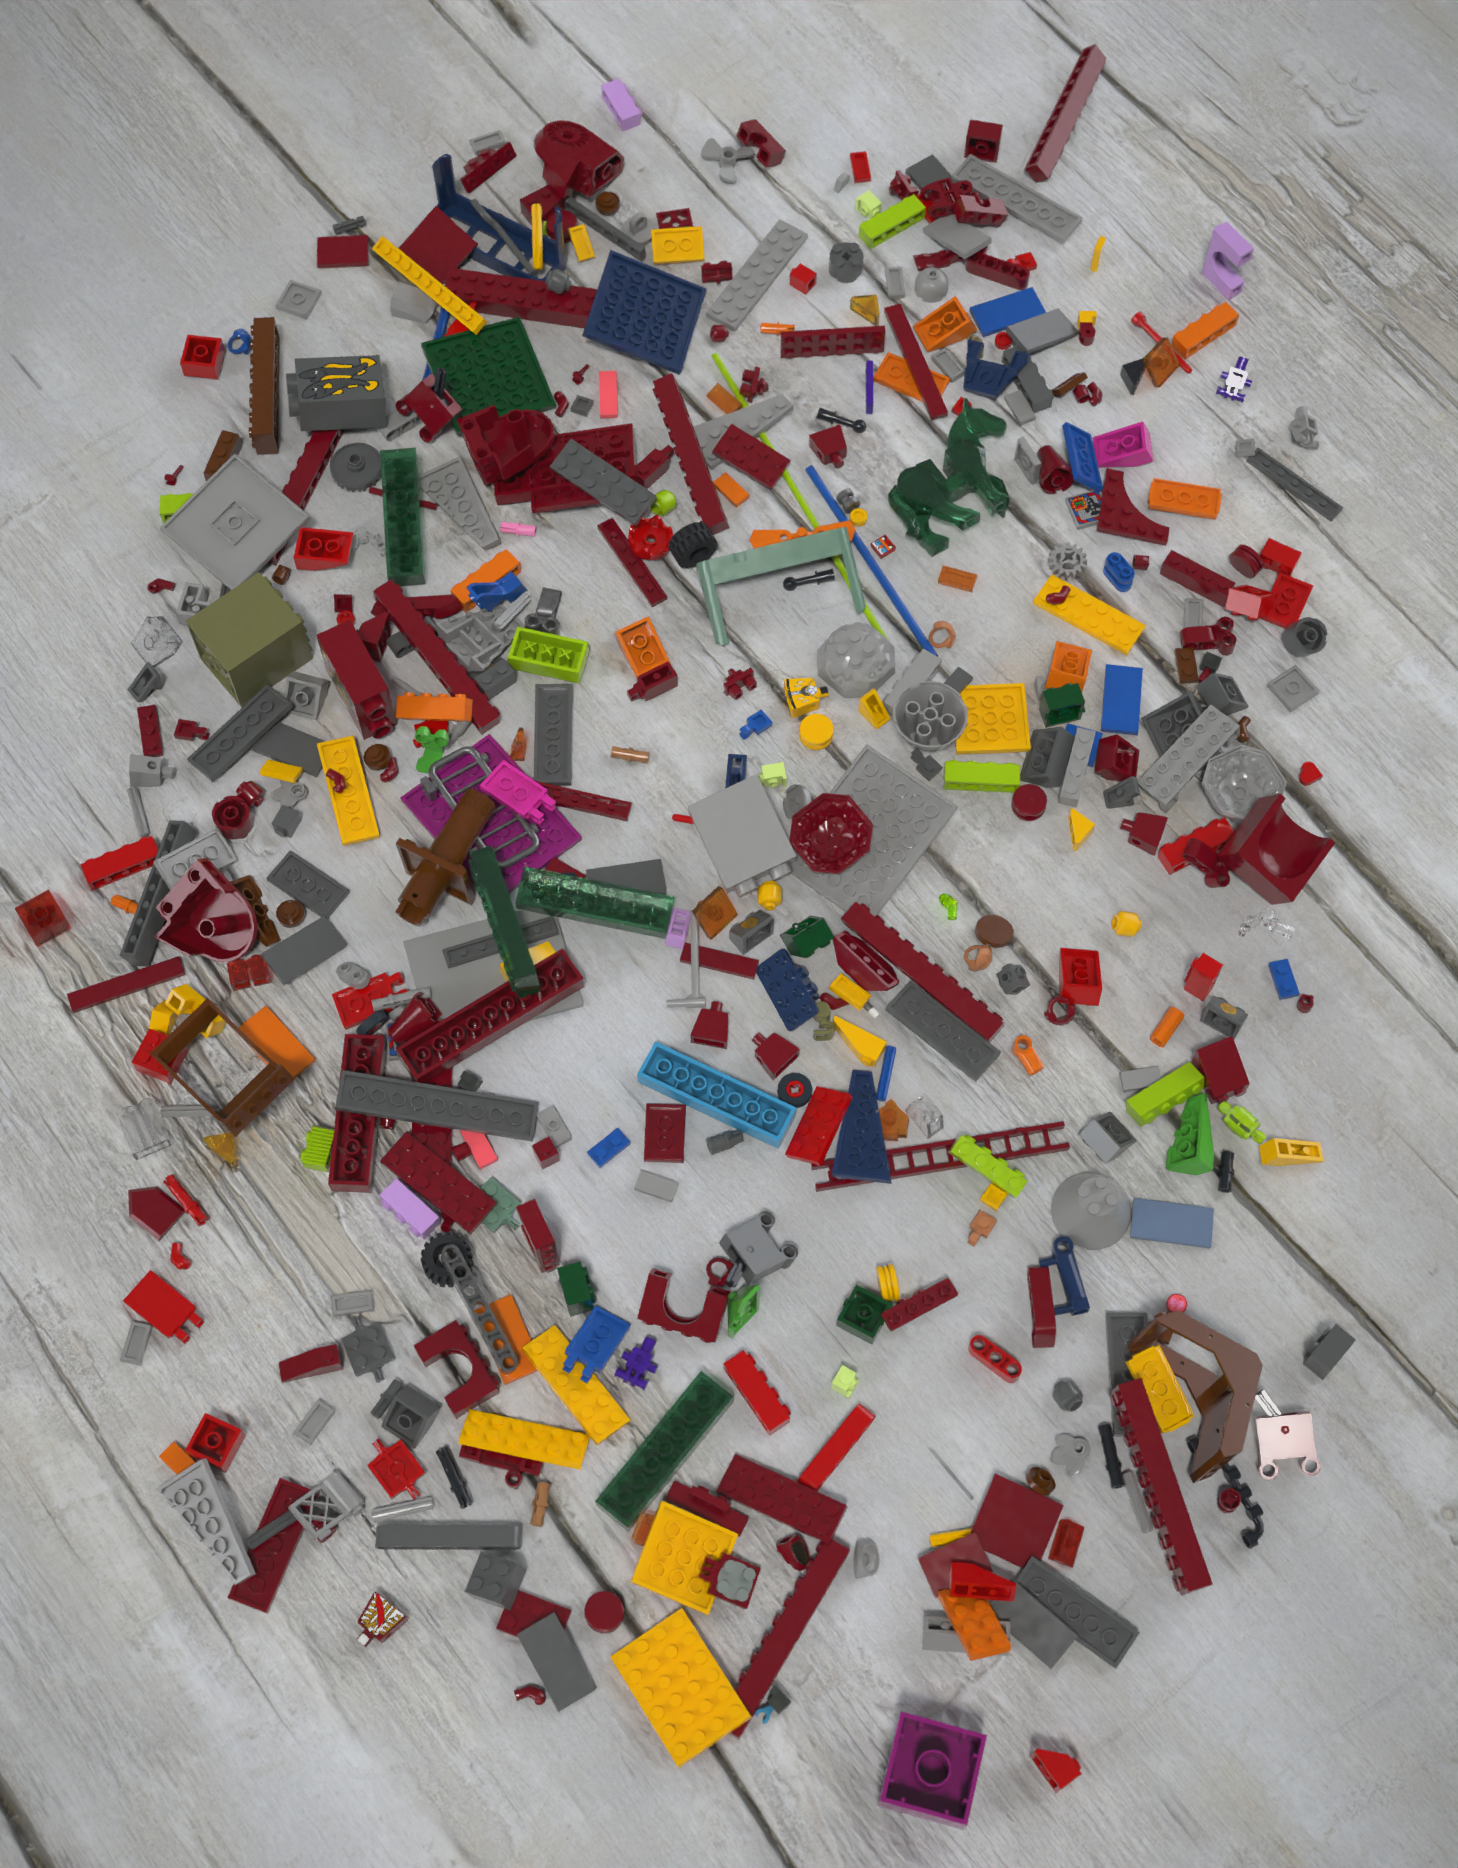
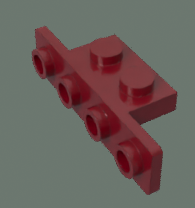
[460,142,517,193]
[881,1278,958,1332]
[666,1481,749,1537]

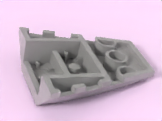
[434,603,525,672]

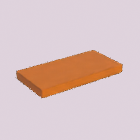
[873,352,950,403]
[238,1006,315,1078]
[474,1294,538,1385]

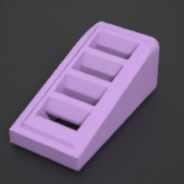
[665,908,690,949]

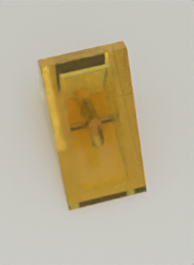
[850,294,880,326]
[203,1133,239,1168]

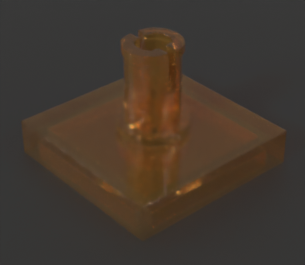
[1142,337,1180,388]
[692,886,738,940]

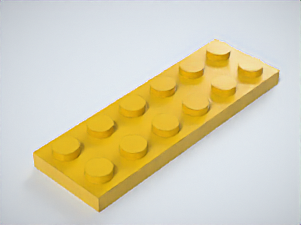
[1033,574,1146,655]
[317,735,380,846]
[522,1325,630,1446]
[459,1409,590,1470]

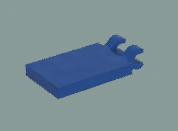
[562,1306,631,1383]

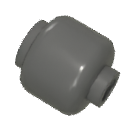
[545,269,572,294]
[1052,1380,1083,1412]

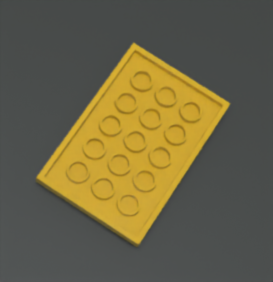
[610,1608,752,1768]

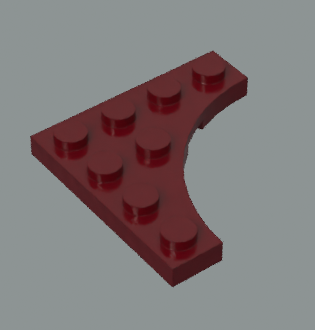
[1096,468,1170,546]

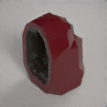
[776,1534,810,1571]

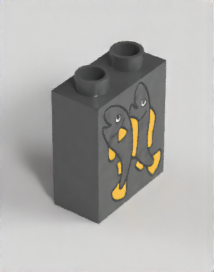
[286,355,386,431]

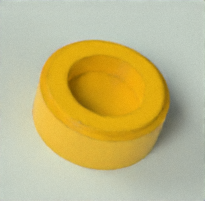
[850,508,868,527]

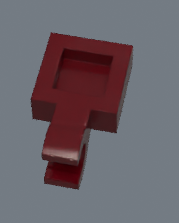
[174,719,210,741]

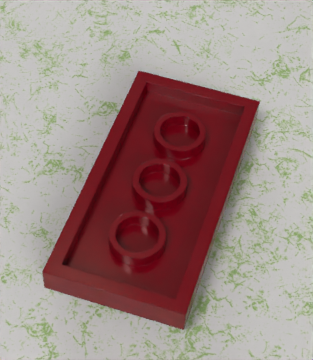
[712,423,791,490]

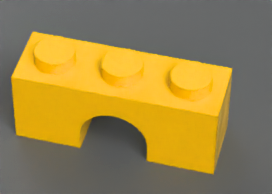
[165,984,226,1038]

